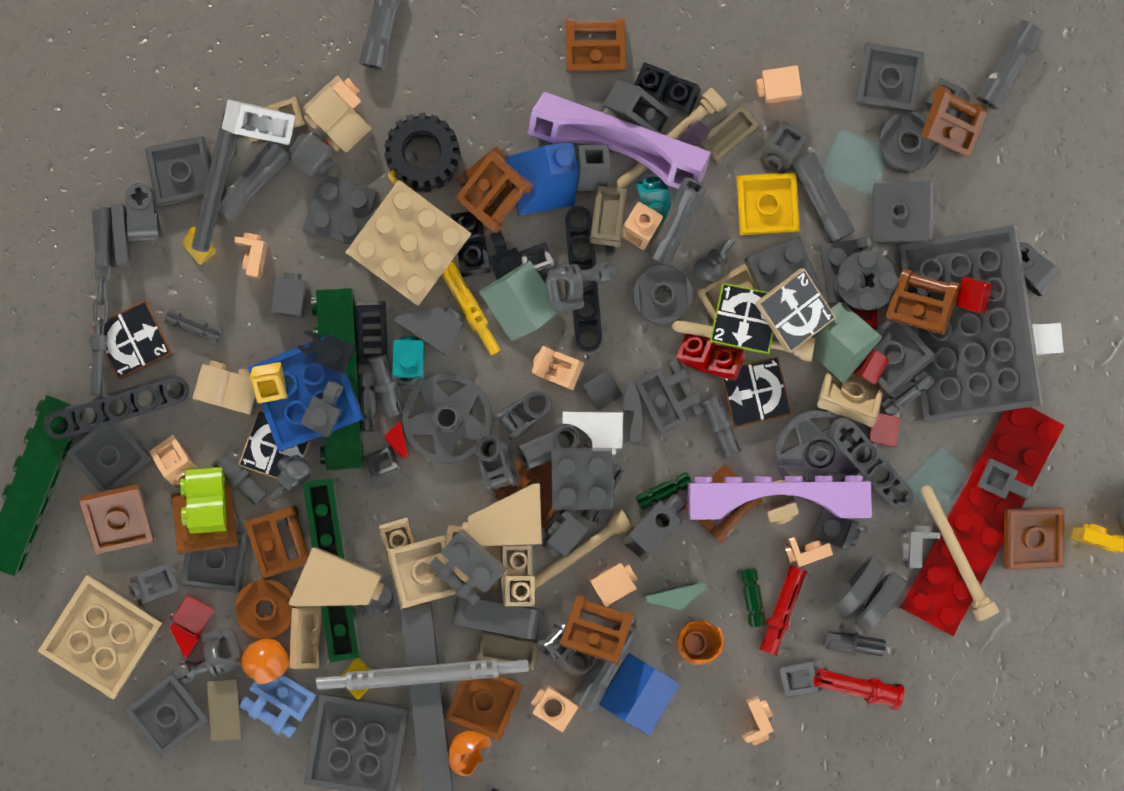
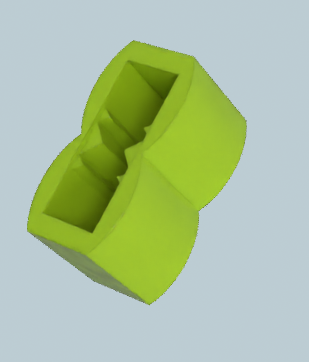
[180,467,227,534]

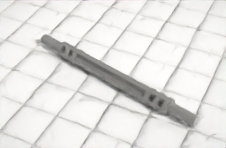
[316,659,529,690]

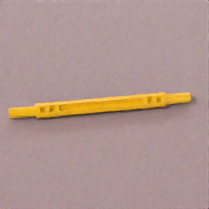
[387,169,501,356]

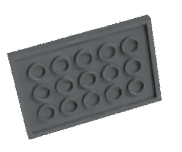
[899,225,1044,422]

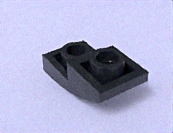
[634,62,702,115]
[451,211,491,277]

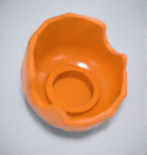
[676,620,725,665]
[241,638,289,684]
[448,730,491,777]

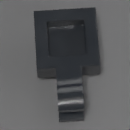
[489,230,522,280]

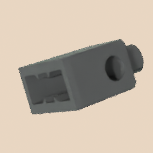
[621,494,686,561]

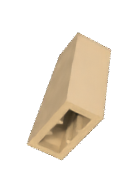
[463,484,542,546]
[288,547,385,606]

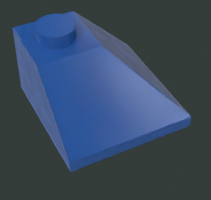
[505,142,579,216]

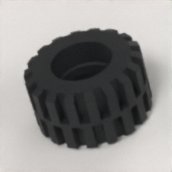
[384,113,460,192]

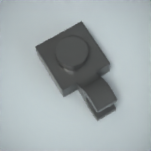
[300,381,344,437]
[977,458,1034,500]

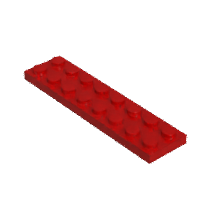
[899,407,1065,636]

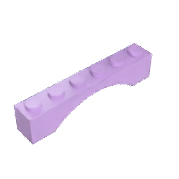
[527,92,711,189]
[687,476,872,520]

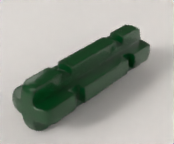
[636,472,693,510]
[741,568,766,627]

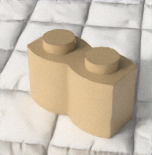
[303,83,372,153]
[192,361,256,416]

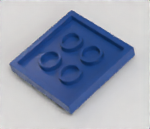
[247,334,364,452]

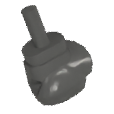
[694,238,735,282]
[269,455,312,502]

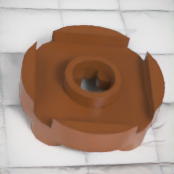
[235,579,296,638]

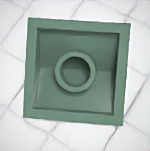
[479,260,559,341]
[812,301,882,383]
[644,581,707,610]

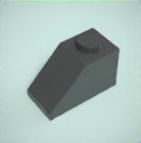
[603,79,675,135]
[394,306,464,355]

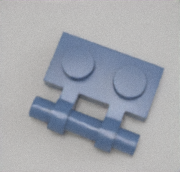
[239,674,317,738]

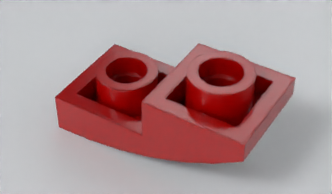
[676,334,745,380]

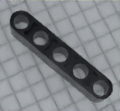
[565,205,602,353]
[42,375,190,439]

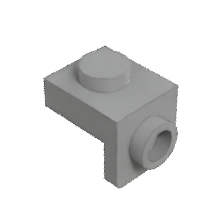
[901,526,940,568]

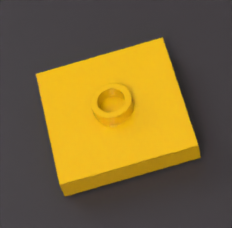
[736,172,800,236]

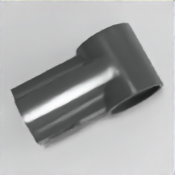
[517,425,580,471]

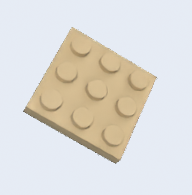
[345,180,472,306]
[38,575,164,700]

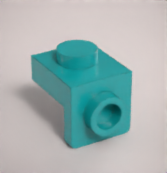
[636,177,671,224]
[393,336,425,378]

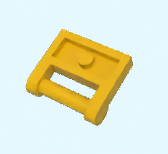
[1070,524,1124,553]

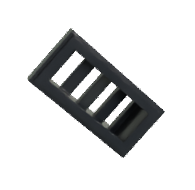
[356,301,388,364]

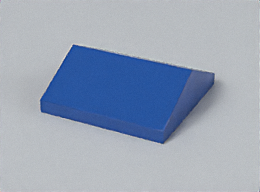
[599,653,680,735]

